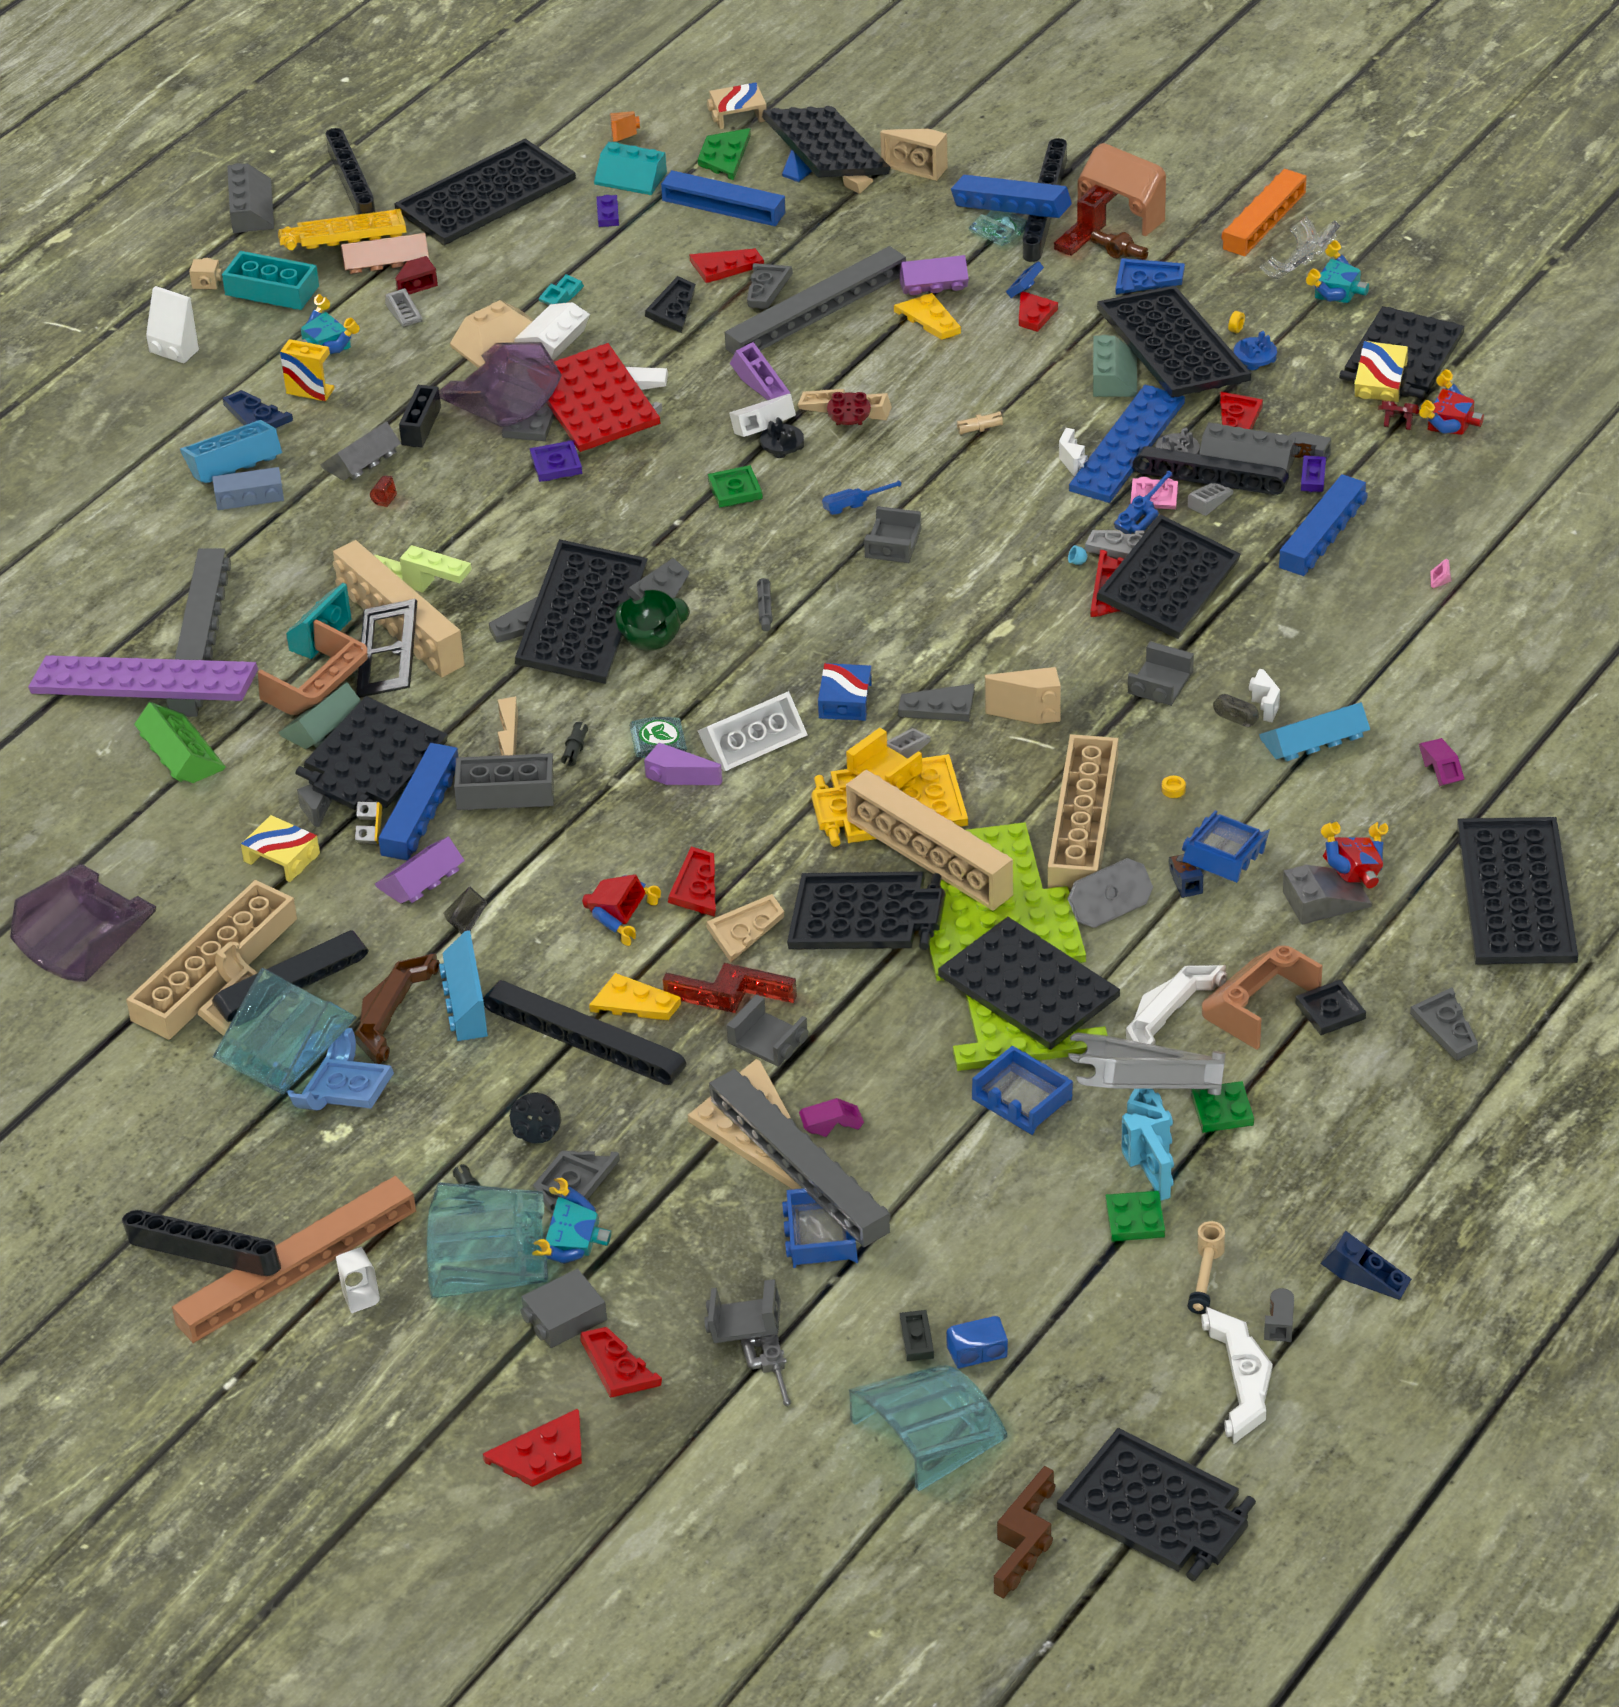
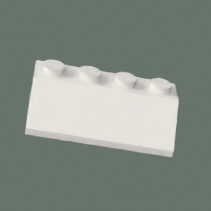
[698,691,808,771]

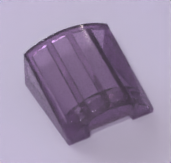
[439,342,562,427]
[10,863,156,982]

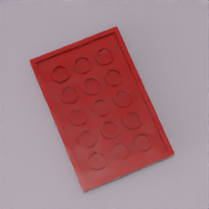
[528,343,661,452]

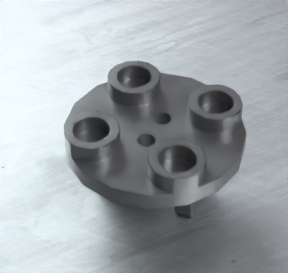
[1156,428,1200,466]

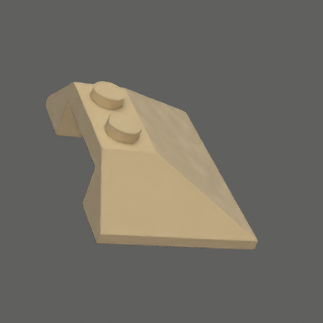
[450,300,534,376]

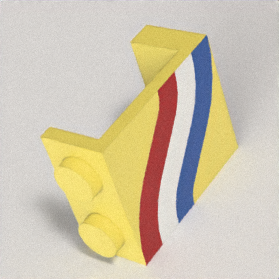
[1355,341,1408,402]
[241,815,320,882]

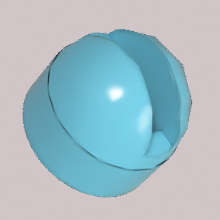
[1068,545,1088,565]

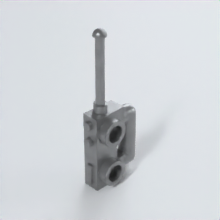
[741,1334,791,1406]

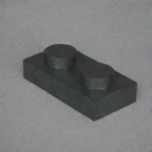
[899,1310,934,1362]

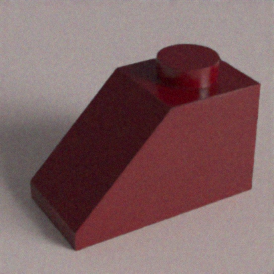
[395,256,438,295]

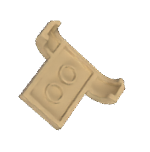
[197,942,306,1046]

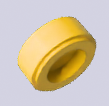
[1228,311,1245,334]
[1161,775,1186,798]

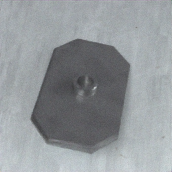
[1067,858,1153,928]

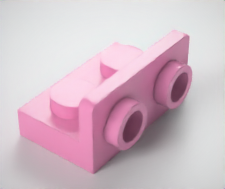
[1131,477,1178,510]

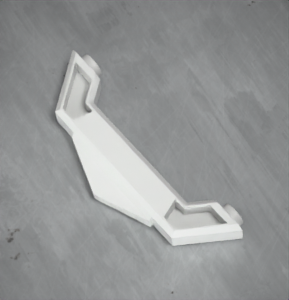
[1126,965,1227,1045]
[1201,1307,1272,1444]

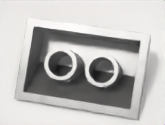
[320,421,401,481]

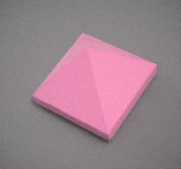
[1430,559,1452,588]

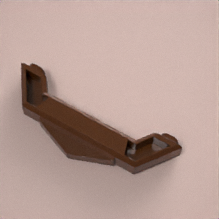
[355,953,440,1064]

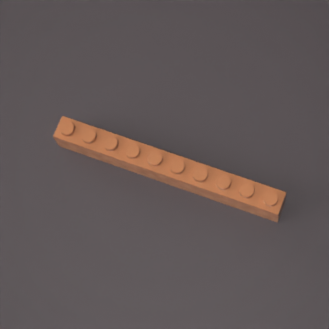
[172,1176,416,1343]

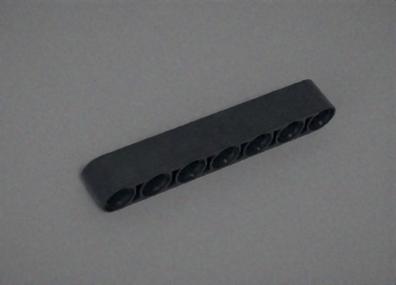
[326,128,375,215]
[1133,446,1289,495]
[212,930,369,1022]
[122,1210,281,1276]

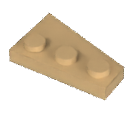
[706,894,784,963]

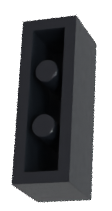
[399,384,441,448]

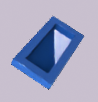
[782,150,812,182]

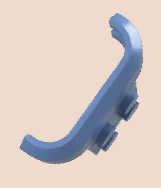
[287,1027,394,1110]

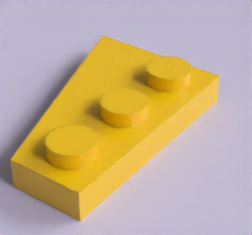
[894,293,961,340]
[589,973,681,1020]

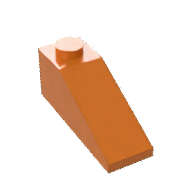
[610,111,640,142]

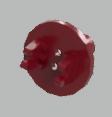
[827,392,871,425]
[1377,401,1420,430]

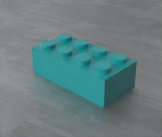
[222,251,319,310]

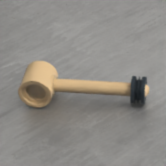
[1187,1221,1225,1314]

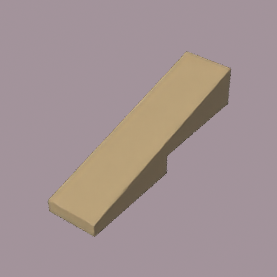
[798,389,892,421]
[498,696,518,756]

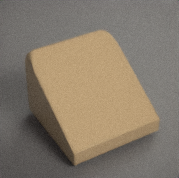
[842,176,873,194]

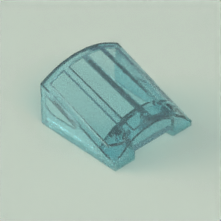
[213,968,357,1095]
[427,1182,548,1299]
[849,1365,1007,1491]

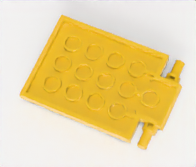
[278,209,406,250]
[811,754,968,847]

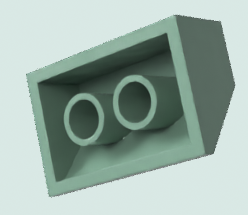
[1093,335,1137,397]
[278,682,361,749]

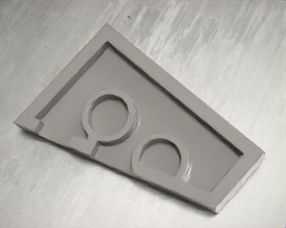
[1085,530,1144,559]

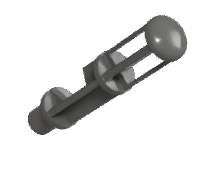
[757,578,773,631]

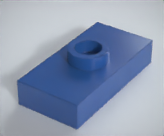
[1006,261,1044,298]

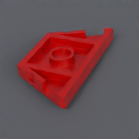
[1090,550,1124,617]
[483,1409,582,1487]

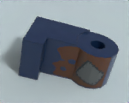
[1168,854,1204,898]

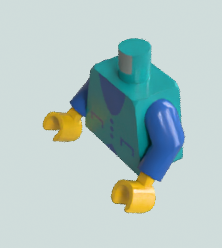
[1306,240,1369,303]
[301,294,360,355]
[532,1178,611,1264]

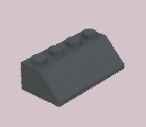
[227,163,274,233]
[1199,422,1296,483]
[454,753,554,810]

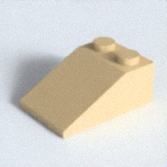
[880,129,948,181]
[985,667,1061,724]

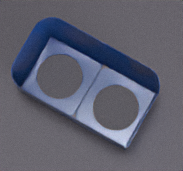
[946,1316,1008,1369]

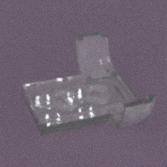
[1259,216,1340,279]

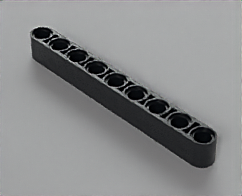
[1023,138,1067,262]
[483,980,687,1085]

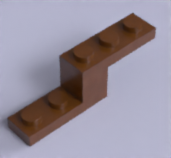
[994,1466,1056,1599]

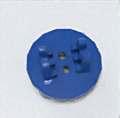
[1234,331,1277,370]

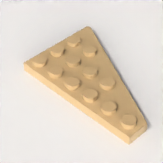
[688,1059,802,1190]

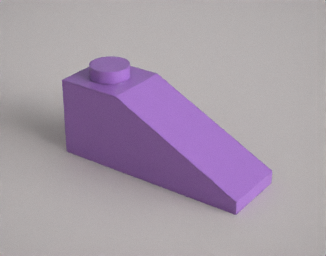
[730,342,790,400]
[644,743,722,785]

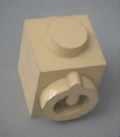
[189,258,223,289]

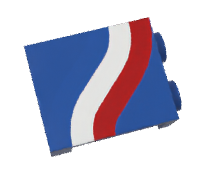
[818,663,872,721]

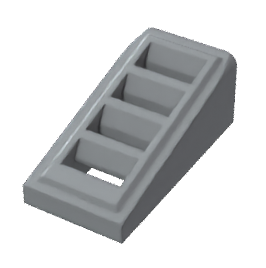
[385,289,422,327]
[1188,483,1233,516]
[887,728,931,758]

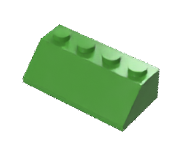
[134,702,226,783]

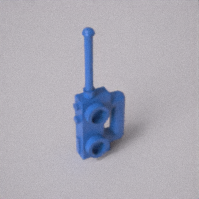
[1114,471,1172,534]
[822,480,902,515]

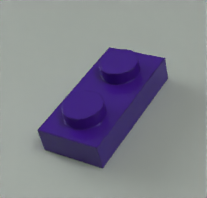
[596,195,619,227]
[1301,456,1326,492]

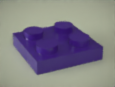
[530,440,583,482]

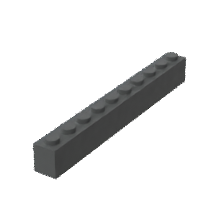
[724,246,906,355]
[166,548,231,717]
[709,1069,891,1247]

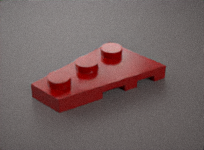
[689,248,764,283]
[1220,392,1263,430]
[668,846,716,917]
[580,1327,662,1398]

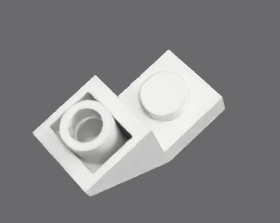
[1059,428,1088,476]
[1249,669,1280,722]

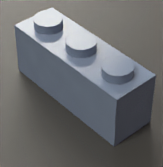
[212,467,284,510]

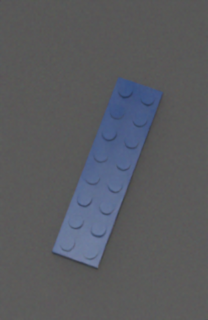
[1069,385,1185,503]

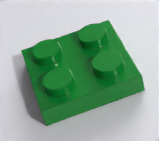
[708,465,763,508]
[1191,1081,1254,1133]
[1105,1191,1165,1241]

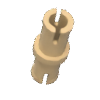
[957,411,1003,435]

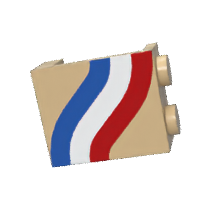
[707,83,767,130]

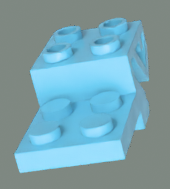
[1121,1089,1174,1201]

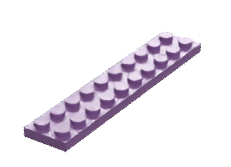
[28,655,258,701]

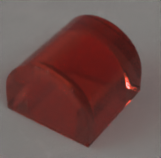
[370,476,397,507]

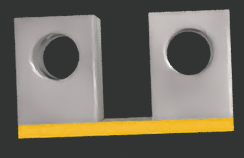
[355,802,382,844]

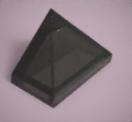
[443,886,488,934]

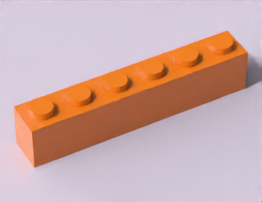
[1221,168,1307,257]

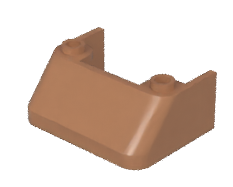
[1078,143,1166,237]
[258,619,368,715]
[1202,945,1323,1050]

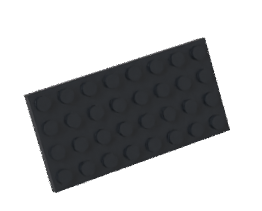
[394,138,576,245]
[1097,286,1252,398]
[514,539,648,684]
[1457,817,1578,965]

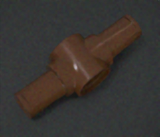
[1091,230,1149,260]

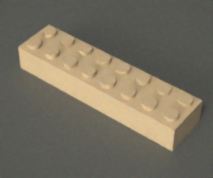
[333,540,465,678]
[1048,734,1118,890]
[846,770,1013,911]
[126,880,297,1040]

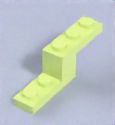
[374,545,472,593]

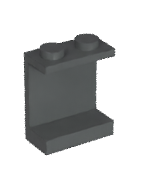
[1128,641,1194,706]
[727,994,808,1067]
[704,1279,781,1343]

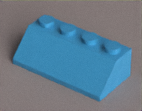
[180,420,282,483]
[1259,702,1370,762]
[439,930,488,1041]

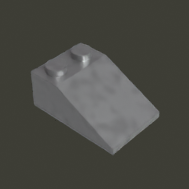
[1283,865,1372,925]

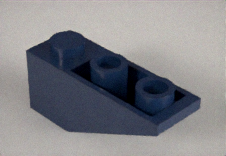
[1320,1231,1412,1300]

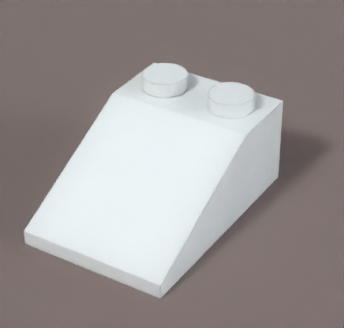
[146,286,199,363]

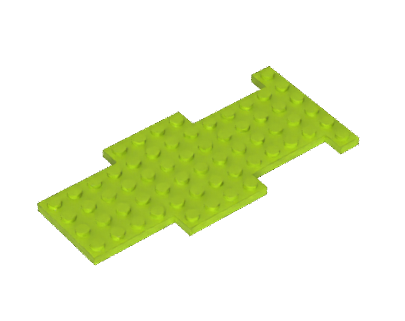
[929,822,1108,1071]

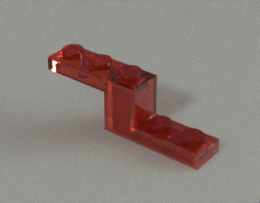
[1054,185,1118,256]
[663,963,797,1013]

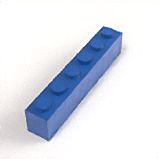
[661,170,786,226]
[951,175,1072,218]
[1279,474,1368,576]
[378,743,458,860]

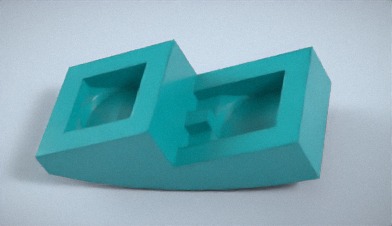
[538,274,584,305]

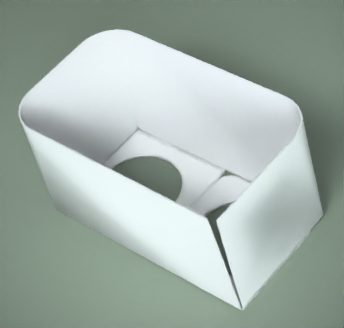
[336,1247,380,1313]

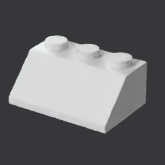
[514,302,590,364]

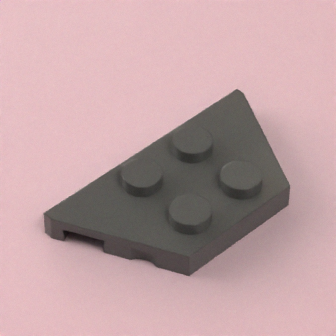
[533,1151,620,1214]

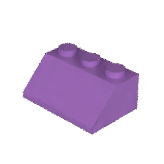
[899,255,969,295]
[375,836,465,904]

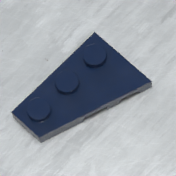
[222,390,293,428]

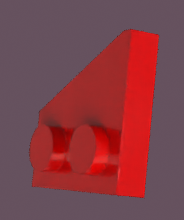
[1019,291,1058,332]

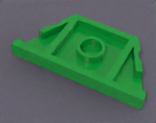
[698,128,751,180]

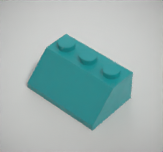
[594,142,667,195]
[286,583,352,659]

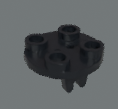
[760,417,804,458]
[509,1092,561,1144]

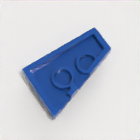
[1115,258,1185,295]

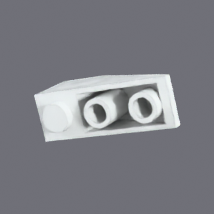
[729,394,796,437]

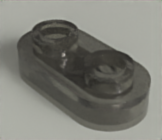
[1213,694,1259,727]

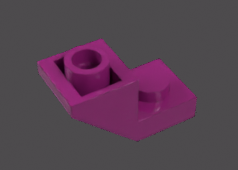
[1419,738,1465,787]
[799,1098,864,1137]

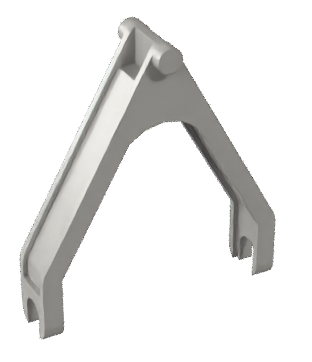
[1068,1033,1226,1095]

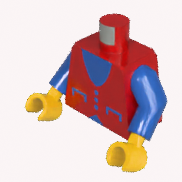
[1419,369,1484,435]
[1321,822,1388,889]
[582,874,661,946]

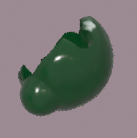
[615,590,690,651]

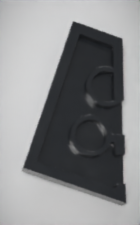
[645,276,696,333]

